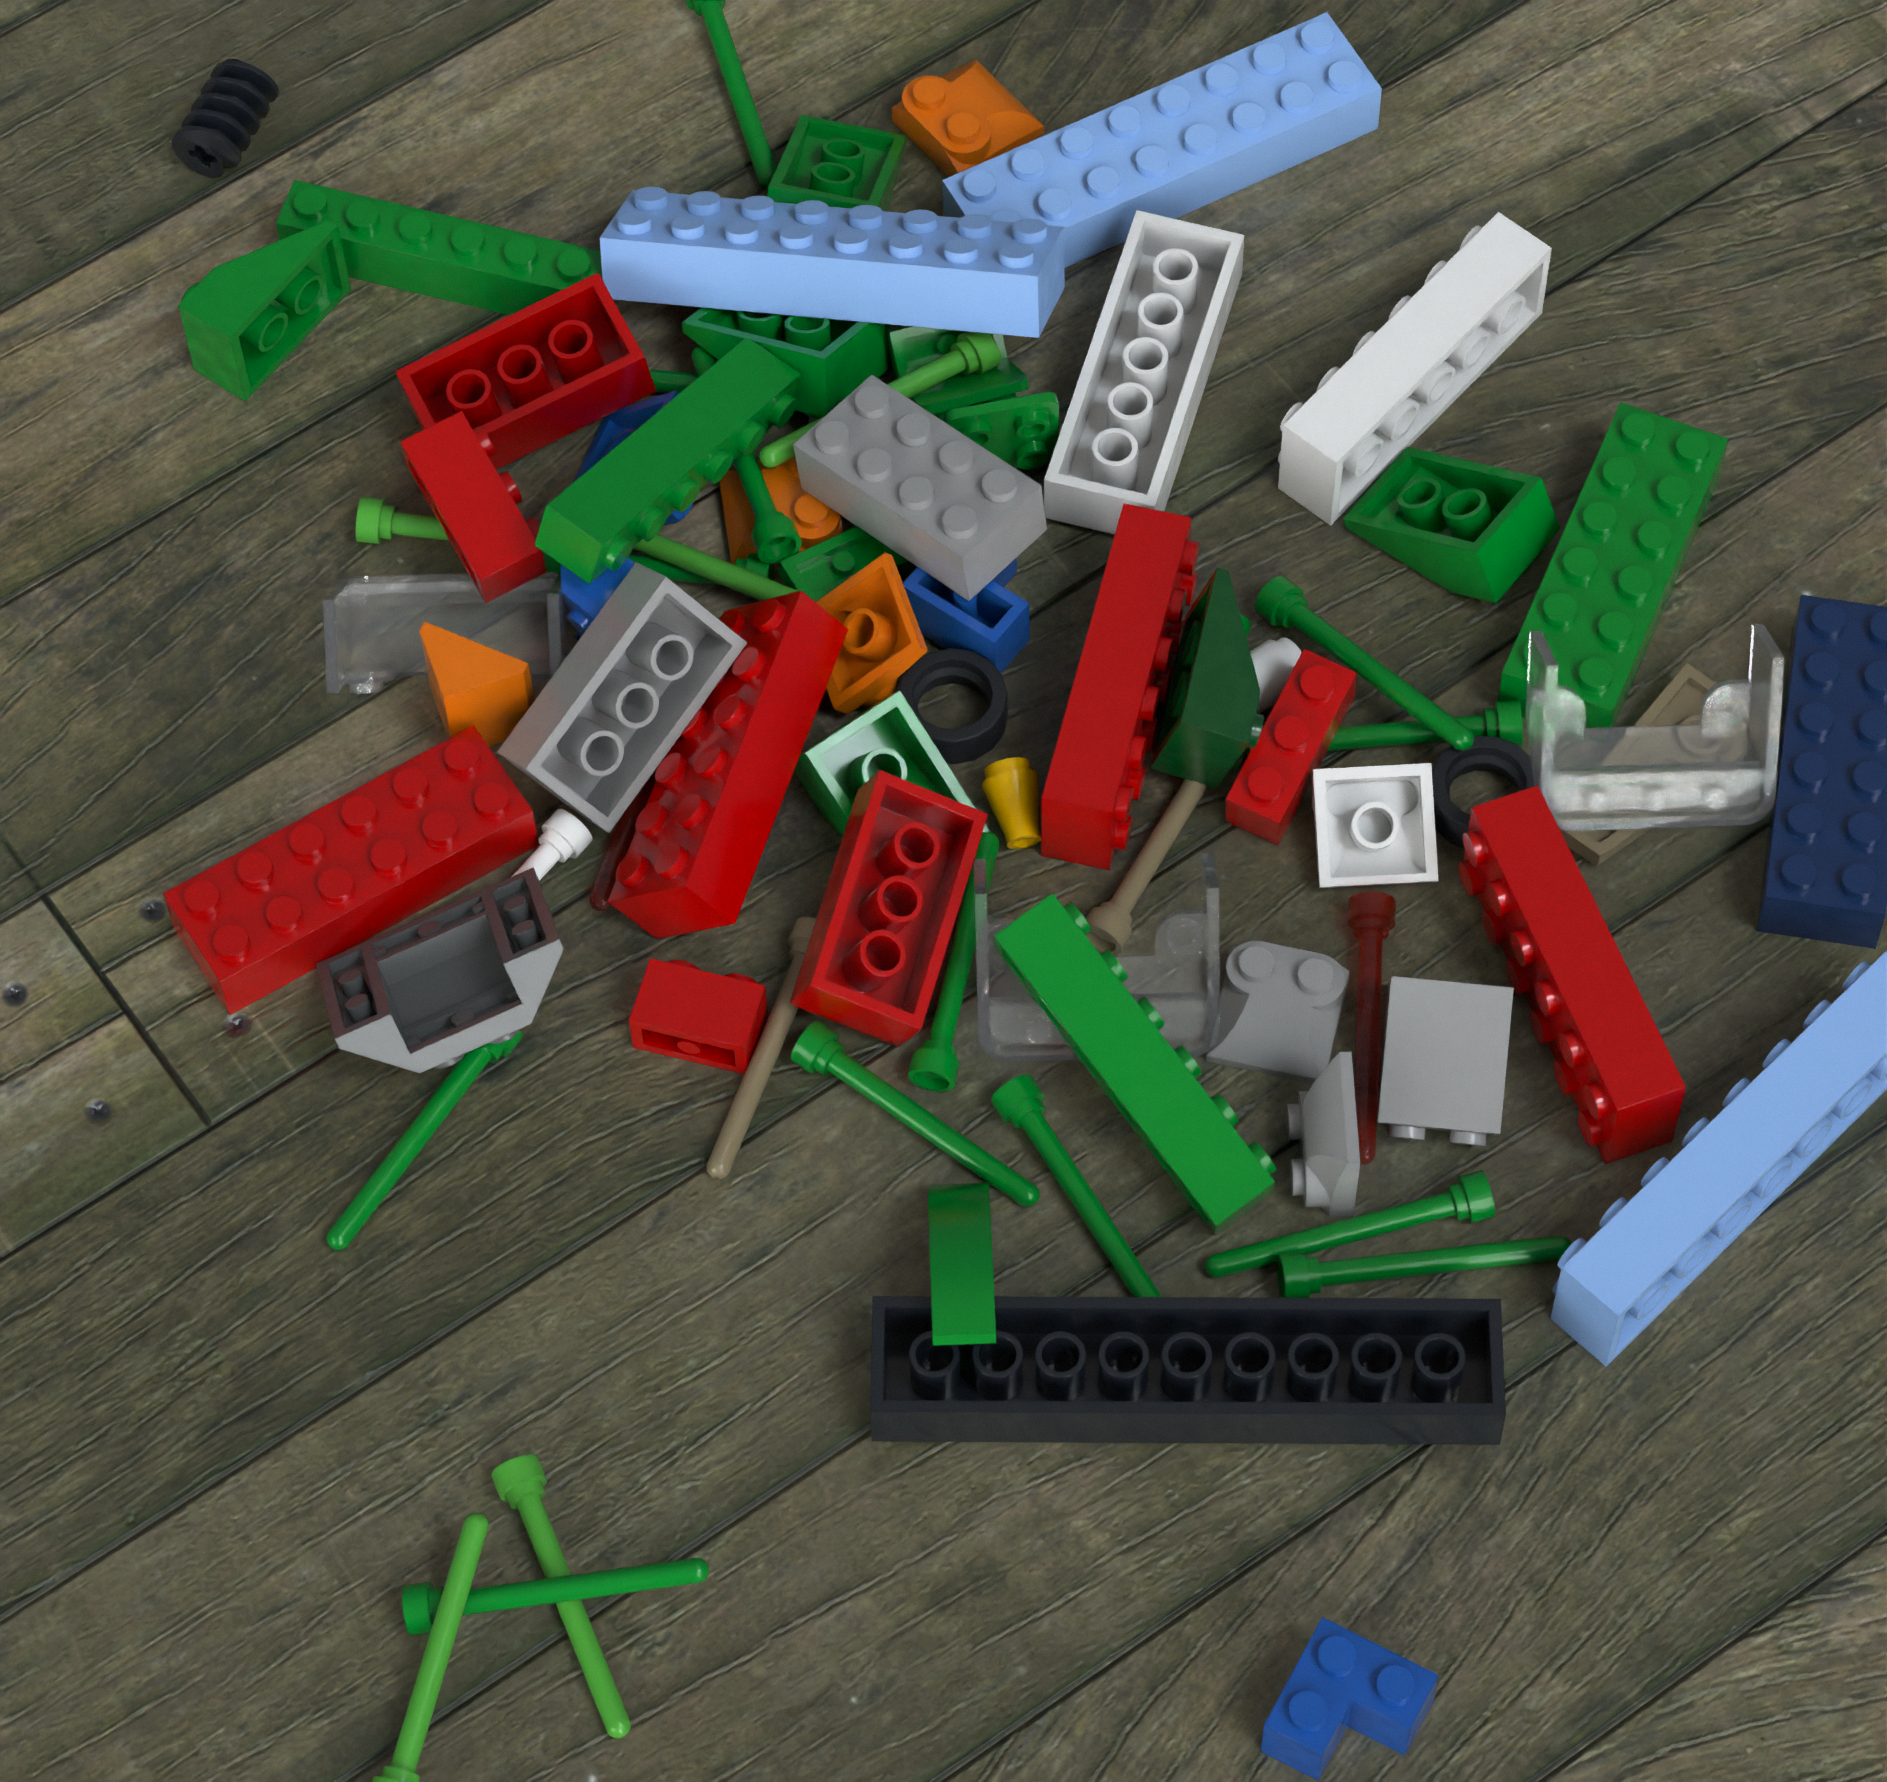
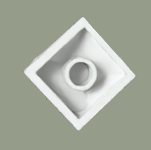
[1311,763,1439,888]

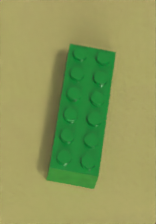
[1498,402,1729,747]

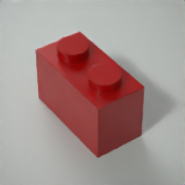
[629,958,768,1074]

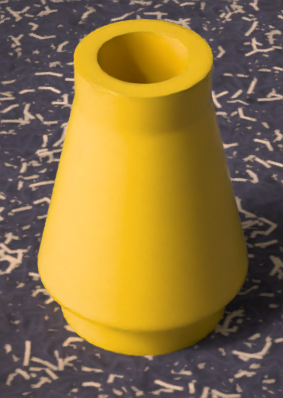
[981,757,1041,849]

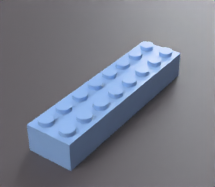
[942,12,1382,268]
[600,187,1065,338]
[1550,950,1887,1367]

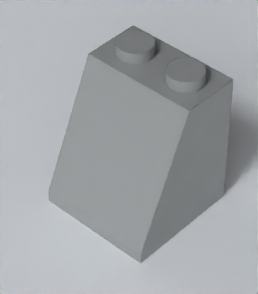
[1376,976,1514,1146]

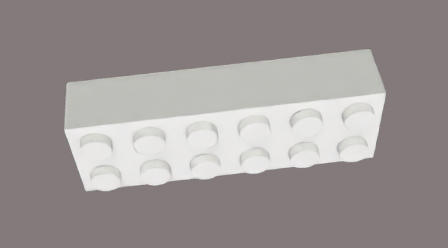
[1044,210,1244,534]
[1278,212,1552,526]

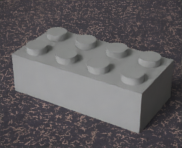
[793,375,1047,601]
[497,562,747,833]

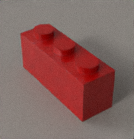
[400,411,547,604]
[1226,649,1357,846]

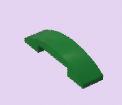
[927,1182,996,1346]

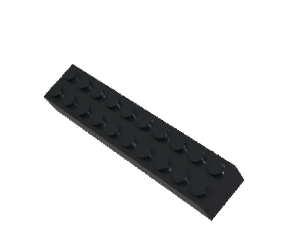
[870,1296,1506,1445]

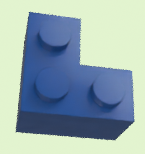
[903,558,1030,673]
[1261,1617,1439,1781]

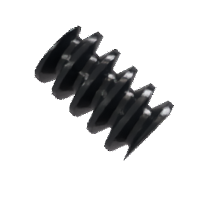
[172,59,279,179]

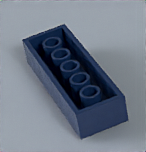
[1756,595,1887,949]

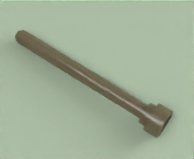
[1085,779,1208,956]
[706,917,816,1179]

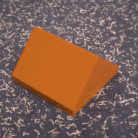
[419,621,535,746]

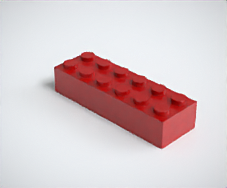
[1041,503,1200,871]
[608,590,848,939]
[163,725,539,1015]
[1458,785,1686,1164]

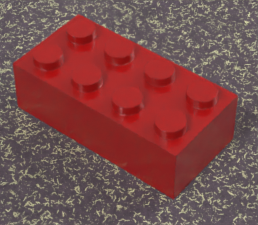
[395,273,656,470]
[789,770,988,1047]

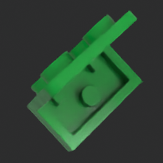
[886,325,1029,420]
[942,392,1059,470]

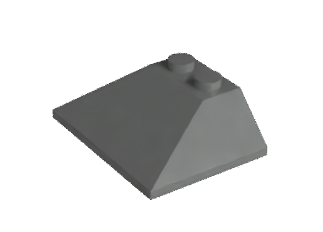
[316,867,564,1073]

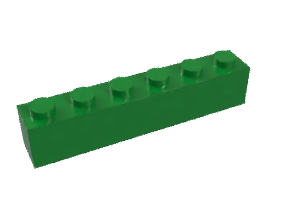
[276,180,602,315]
[534,337,801,584]
[994,893,1276,1236]

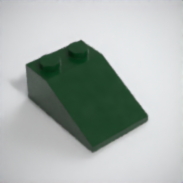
[1150,567,1264,788]

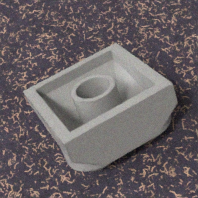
[1206,941,1350,1084]
[1286,1051,1360,1217]

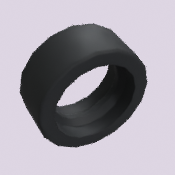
[898,648,1008,764]
[1432,736,1541,849]

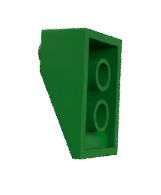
[767,115,907,212]
[178,219,351,402]
[682,307,888,418]
[1343,447,1560,603]
[794,690,990,837]

